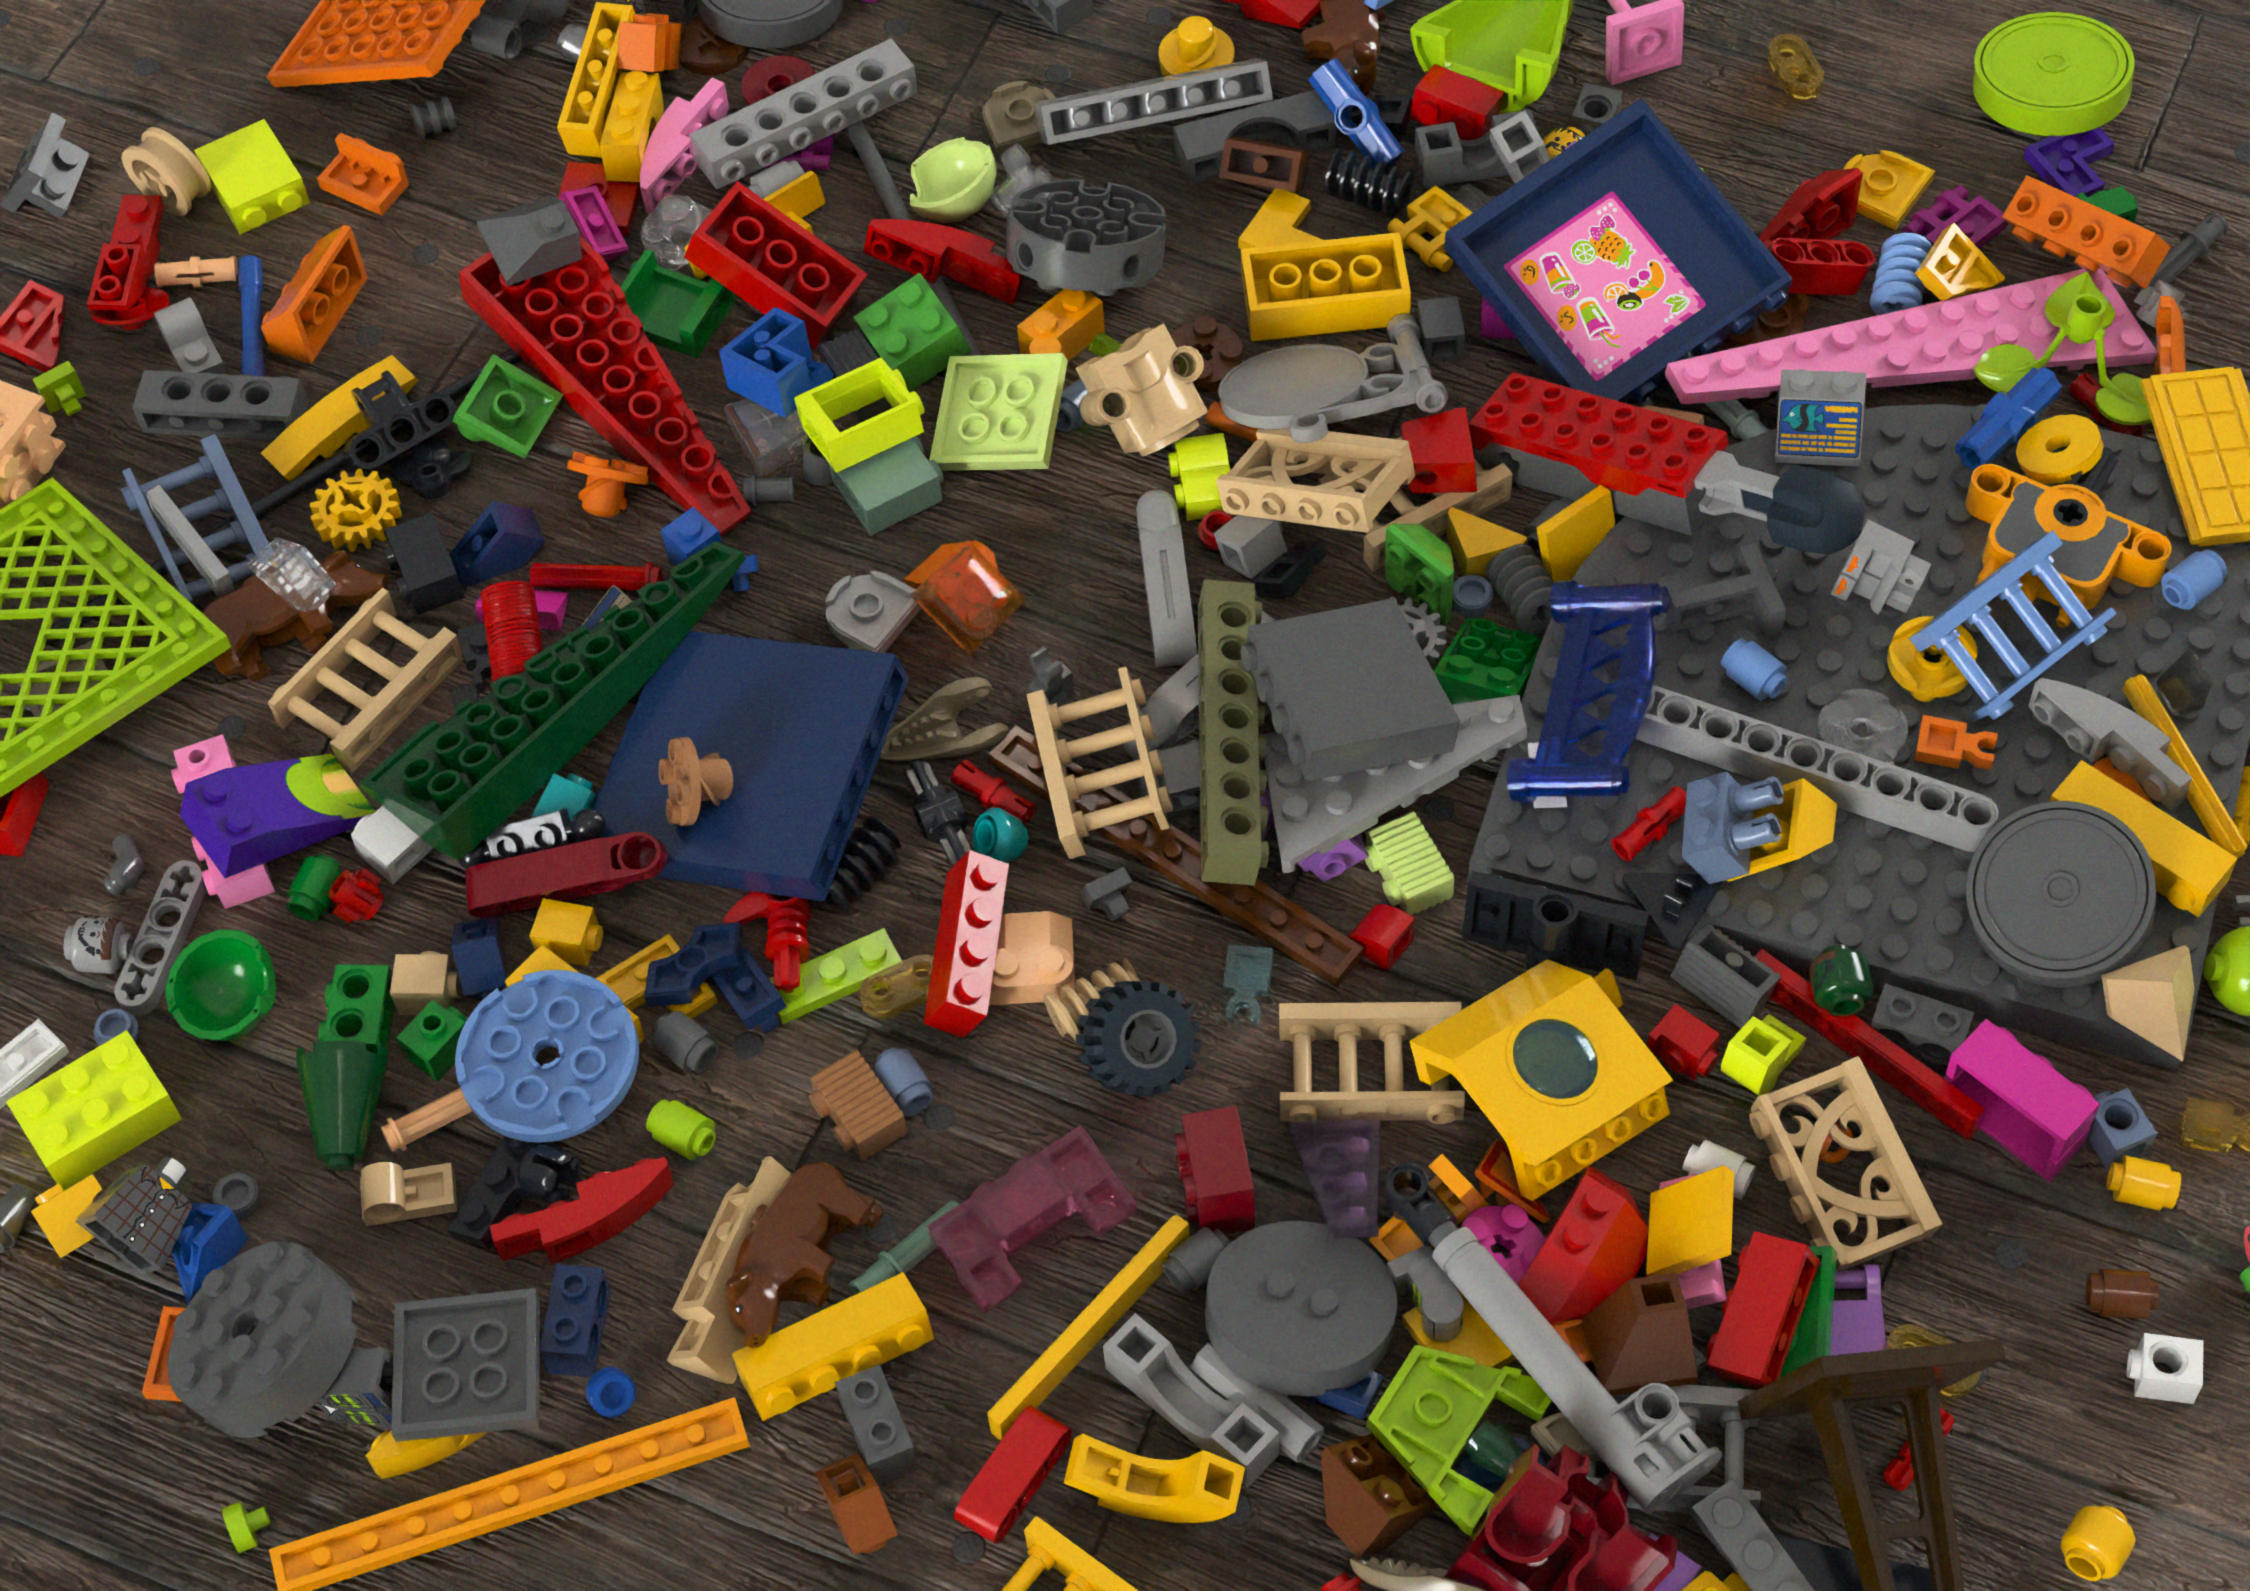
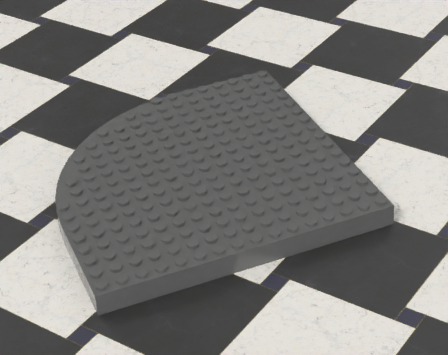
[1468,404,2250,1071]

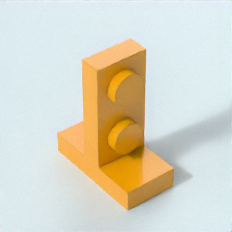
[1368,1154,1490,1262]

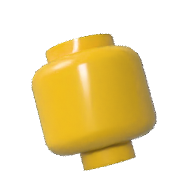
[2060,1506,2136,1581]

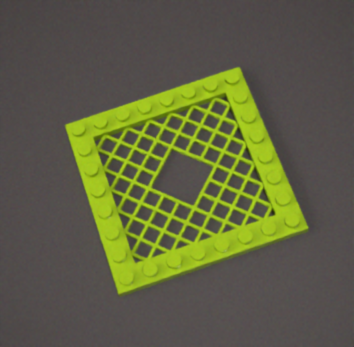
[0,477,231,798]

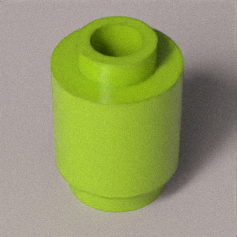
[646,1099,716,1160]

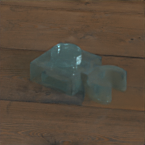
[1223,944,1274,1025]

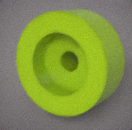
[222,1501,271,1554]

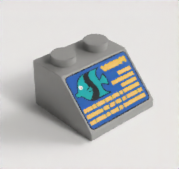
[1775,369,1867,467]

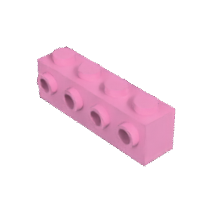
[171,734,275,909]

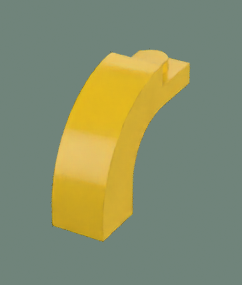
[1063,1434,1245,1523]

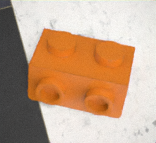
[317,133,409,216]

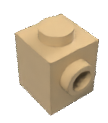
[390,951,462,1015]

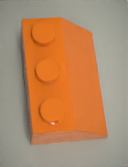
[261,225,368,364]

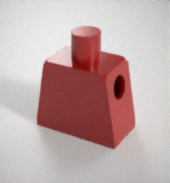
[1401,407,1477,493]

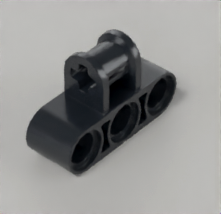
[343,370,456,471]

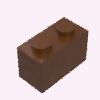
[1219,136,1310,192]

